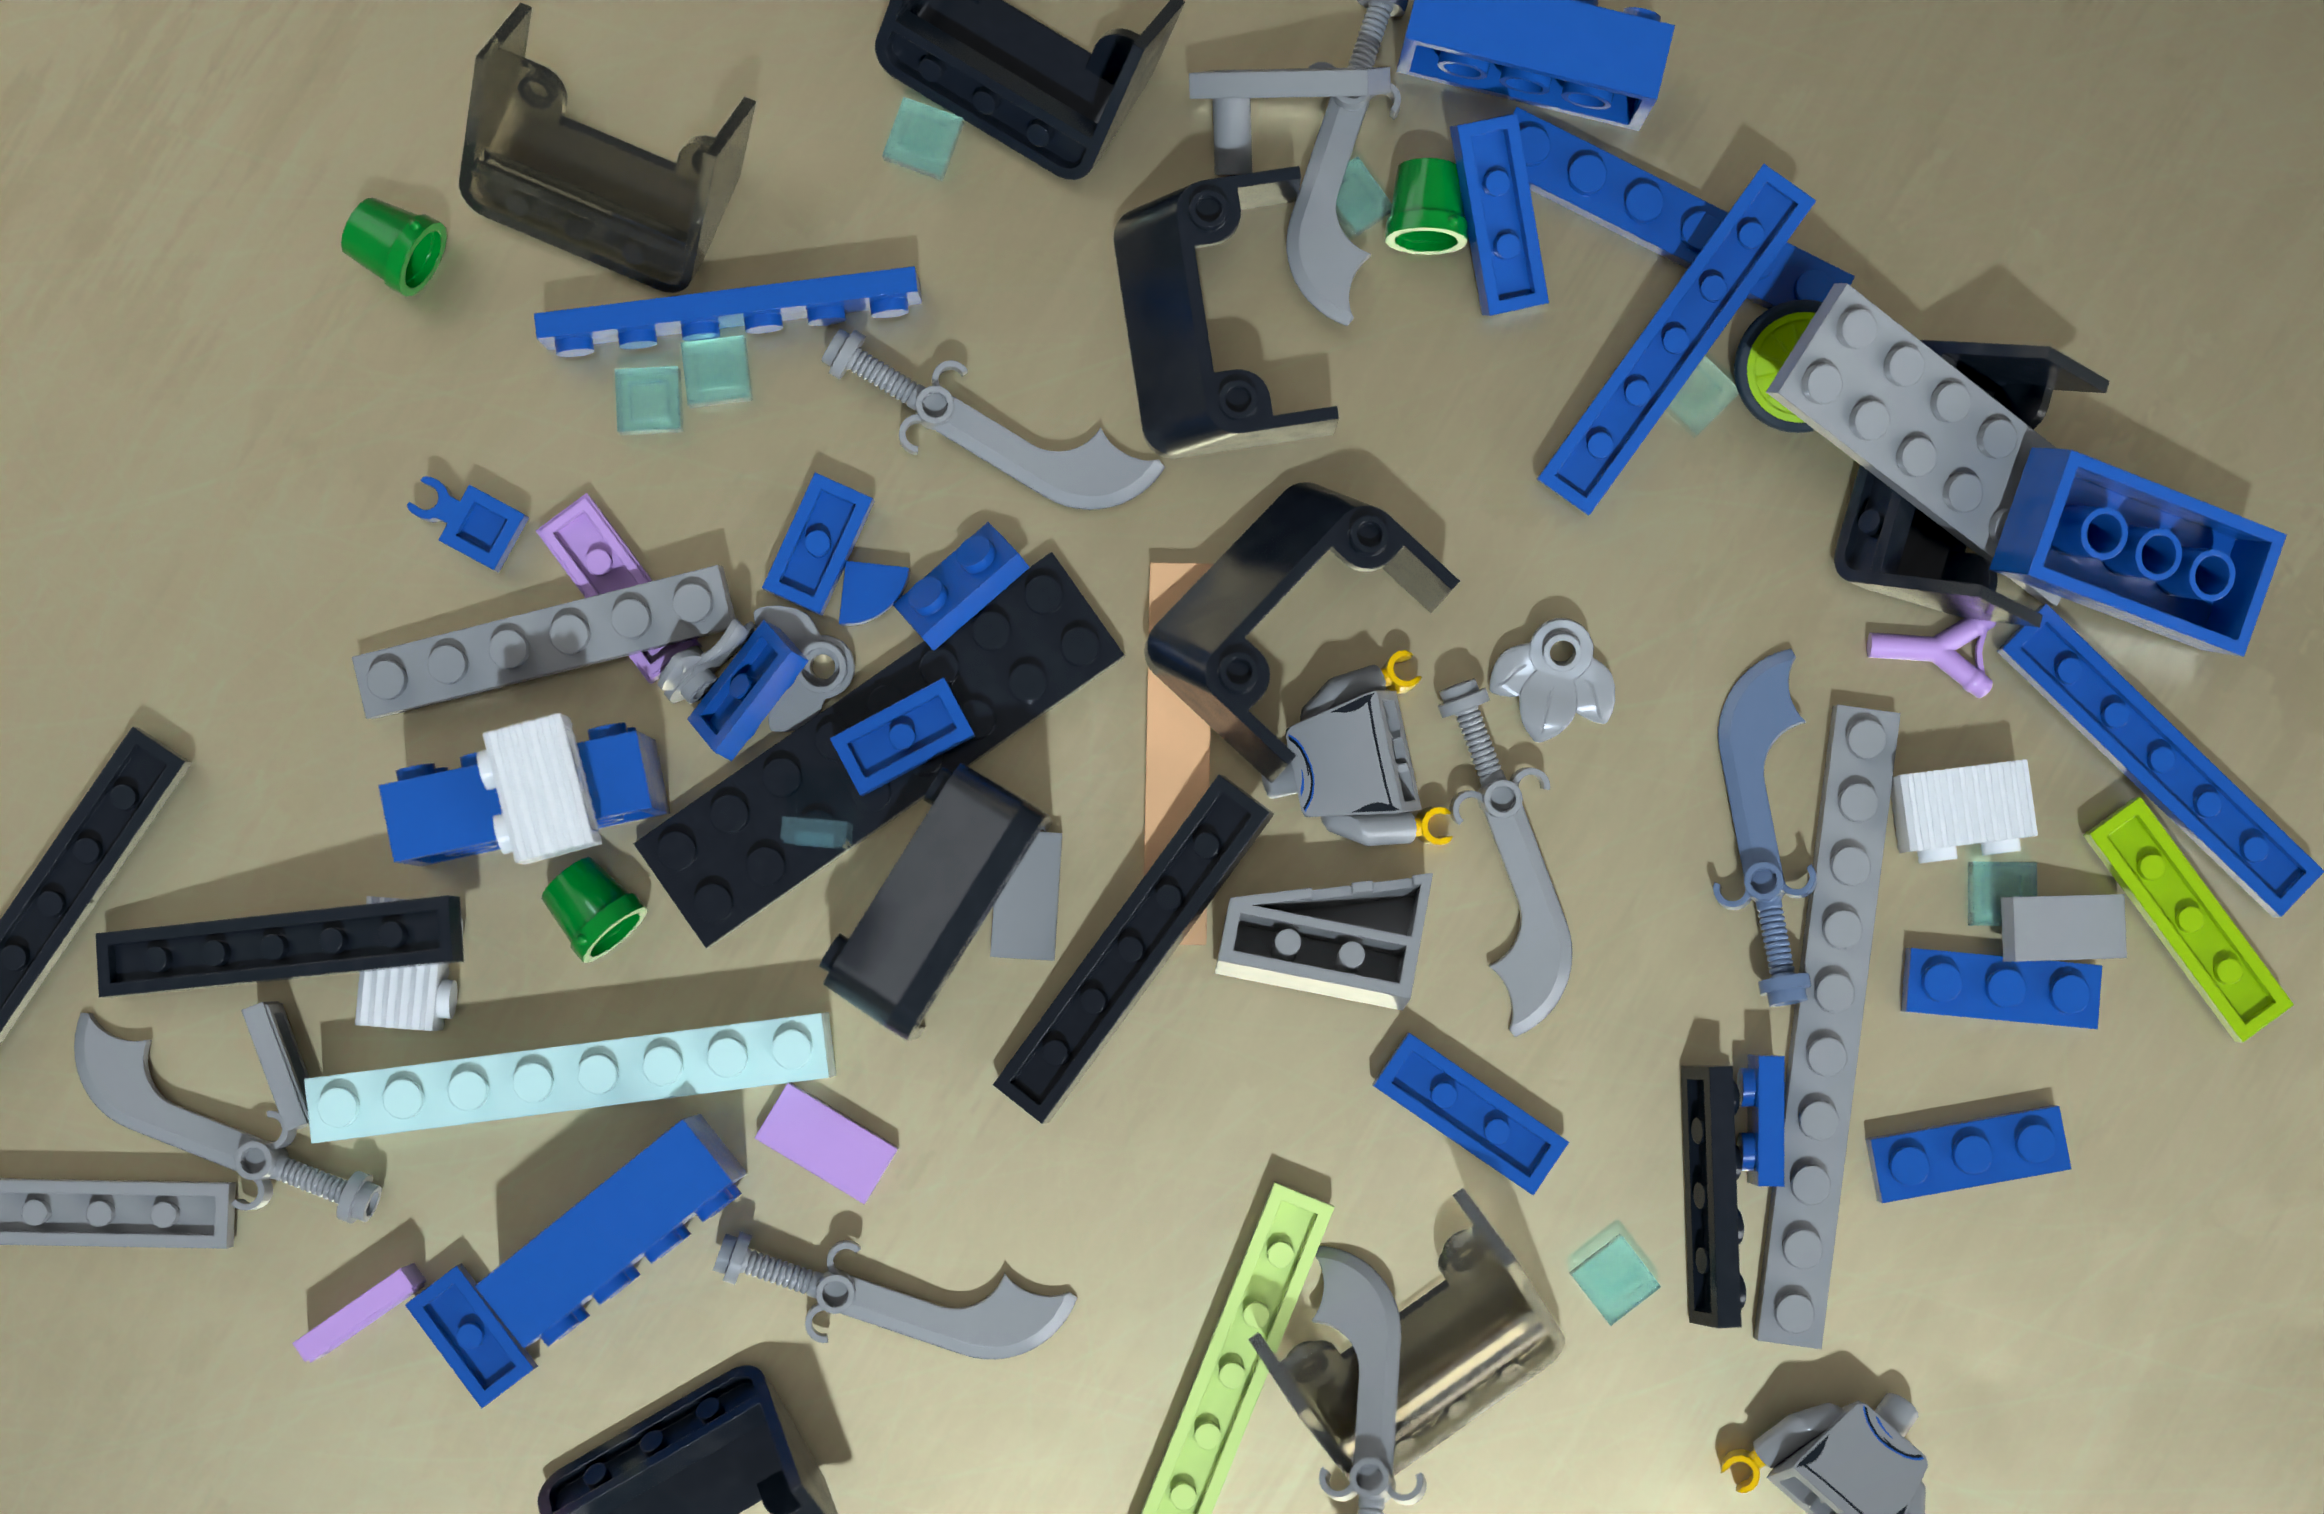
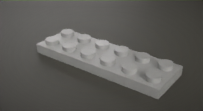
[1766,283,2062,606]

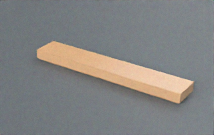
[1144,562,1214,945]

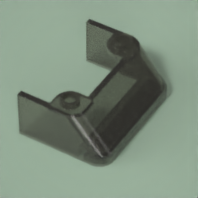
[459,2,756,293]
[1248,1188,1565,1482]

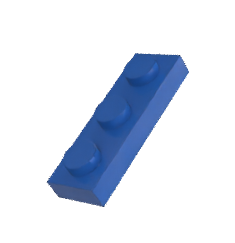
[1449,114,1549,316]
[1901,948,2102,1029]
[1372,1032,1569,1195]
[1865,1105,2071,1203]

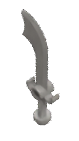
[1286,0,1408,326]
[821,328,1165,510]
[1438,678,1572,1037]
[74,1013,382,1224]
[713,1231,1077,1359]
[1312,1246,1427,1514]

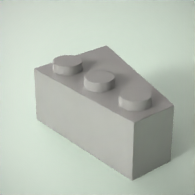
[1214,873,1433,1011]

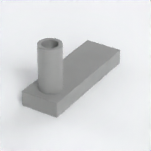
[1189,67,1391,175]

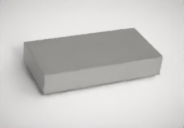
[990,832,1062,961]
[2001,894,2127,962]
[241,1001,310,1131]

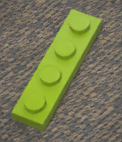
[2083,797,2294,1043]

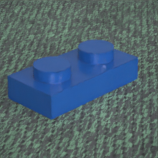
[762,473,875,616]
[893,522,1030,651]
[687,619,809,761]
[830,678,975,796]
[1737,1054,1785,1187]
[405,1263,538,1408]

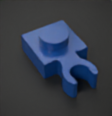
[407,476,529,573]

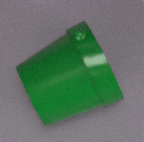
[1385,158,1468,255]
[341,198,447,297]
[541,857,648,963]

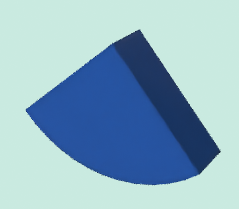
[839,561,911,626]

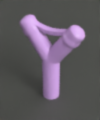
[1867,618,1996,698]

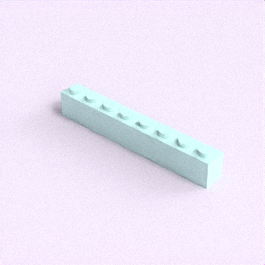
[304,1012,836,1144]

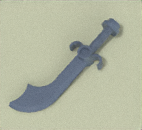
[1713,649,1817,1007]

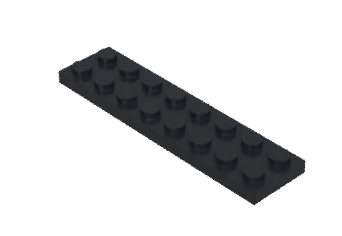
[633,552,1125,948]

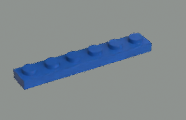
[1513,107,1855,309]
[1537,164,1816,516]
[534,266,922,357]
[1997,604,2324,918]

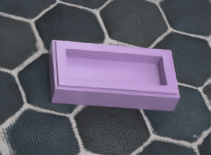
[755,1083,899,1204]
[292,1263,426,1363]

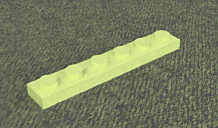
[1140,1182,1335,1514]

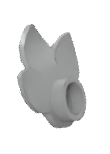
[754,605,855,732]
[657,618,755,704]
[1489,618,1615,743]

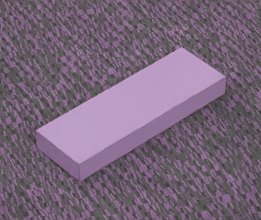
[536,493,702,684]

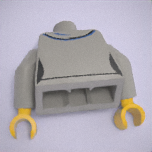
[1261,650,1453,846]
[1721,1393,1928,1514]

